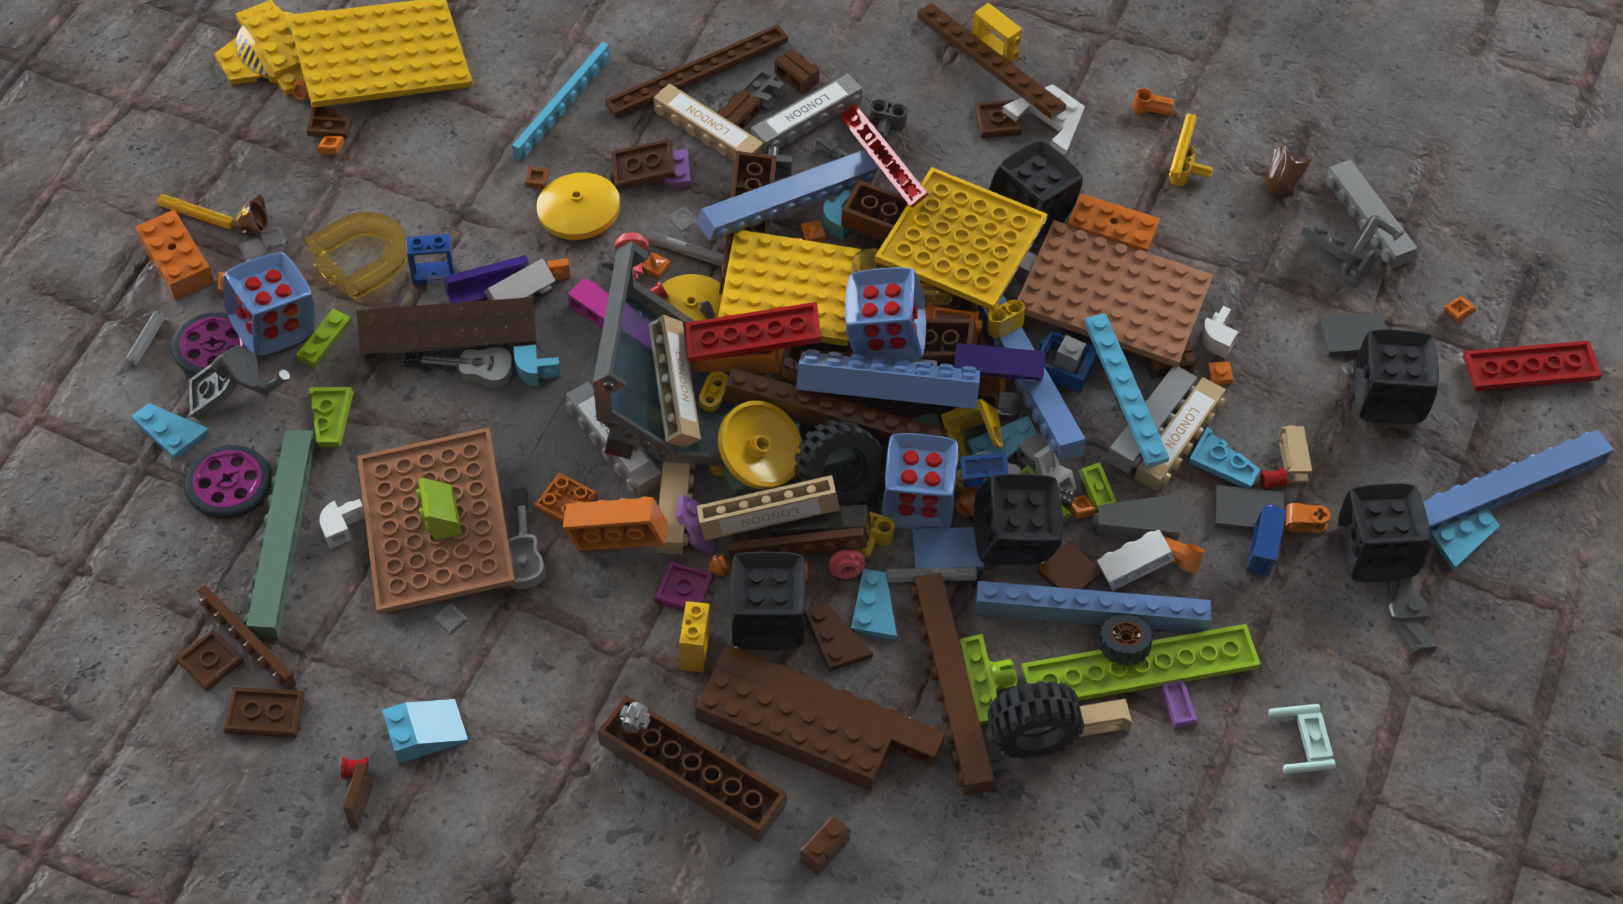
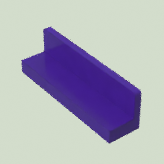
[444,255,529,303]
[954,343,1046,381]

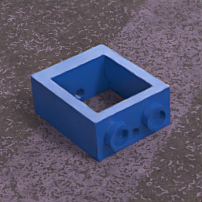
[406,234,455,286]
[1039,331,1098,393]
[960,452,1009,487]
[1246,505,1286,576]

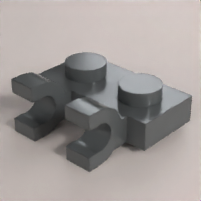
[737,68,785,112]

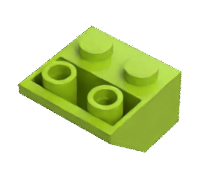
[416,478,462,541]

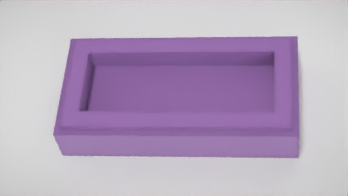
[1160,680,1198,729]

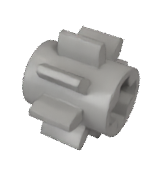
[619,702,651,733]

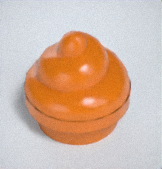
[292,80,309,101]
[706,554,731,576]

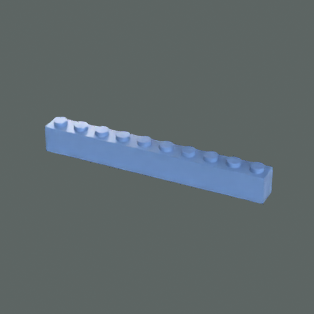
[696,150,879,241]
[977,295,1085,461]
[1423,430,1614,532]
[975,581,1211,633]

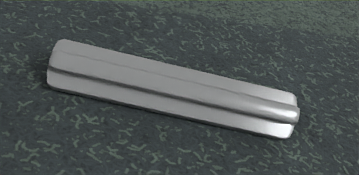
[126,311,165,366]

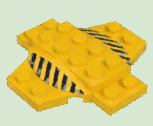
[214,0,325,96]

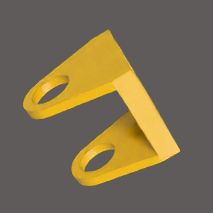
[941,399,1003,462]

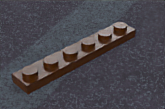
[727,527,867,561]
[197,584,296,690]

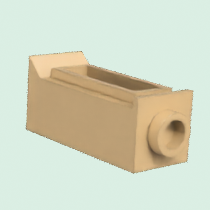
[1278,425,1312,483]
[1080,699,1132,737]

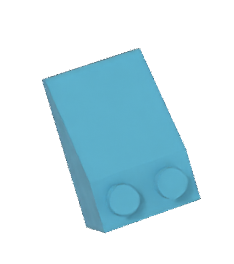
[382,699,468,764]

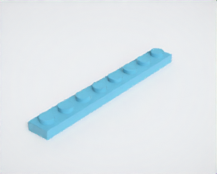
[512,41,611,162]
[1084,313,1169,468]

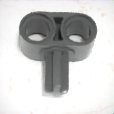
[869,99,908,138]

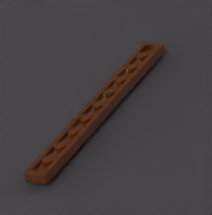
[917,3,1066,119]
[605,24,788,118]

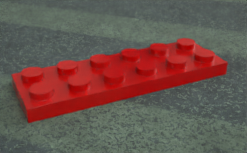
[685,302,822,363]
[1463,340,1602,391]

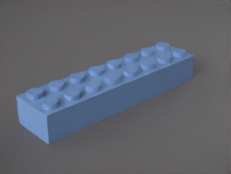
[796,350,980,409]

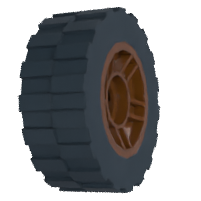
[1099,614,1153,666]

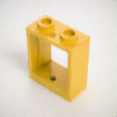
[972,3,1022,62]
[679,601,710,672]

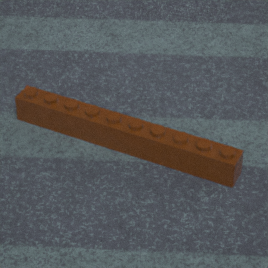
[723,367,948,448]
[910,572,995,795]
[714,644,945,767]

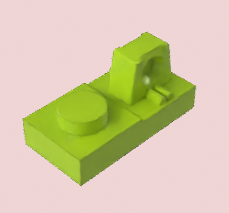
[1078,462,1117,512]

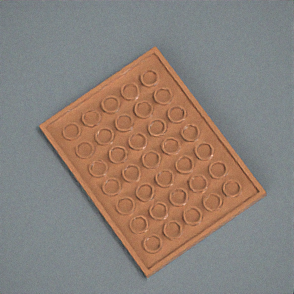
[1017,220,1213,368]
[357,427,516,615]

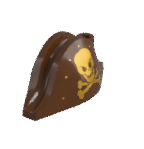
[234,194,268,235]

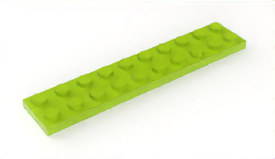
[1021,624,1261,701]

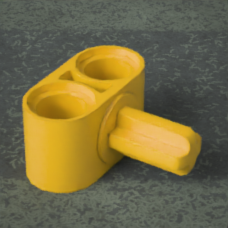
[1169,145,1213,186]
[984,300,1025,338]
[852,510,895,558]

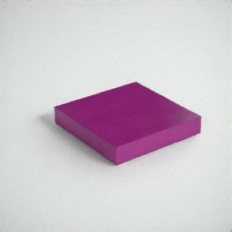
[655,561,713,611]

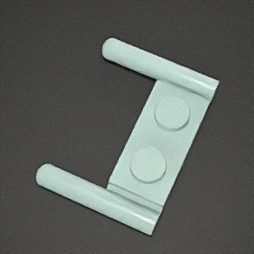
[1268,704,1336,774]

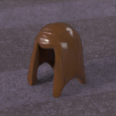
[1265,145,1312,198]

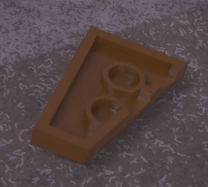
[804,603,873,672]

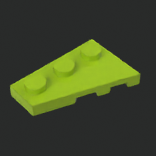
[309,387,354,447]

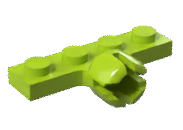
[960,634,1018,726]

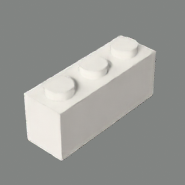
[484,258,556,300]
[1097,530,1174,591]

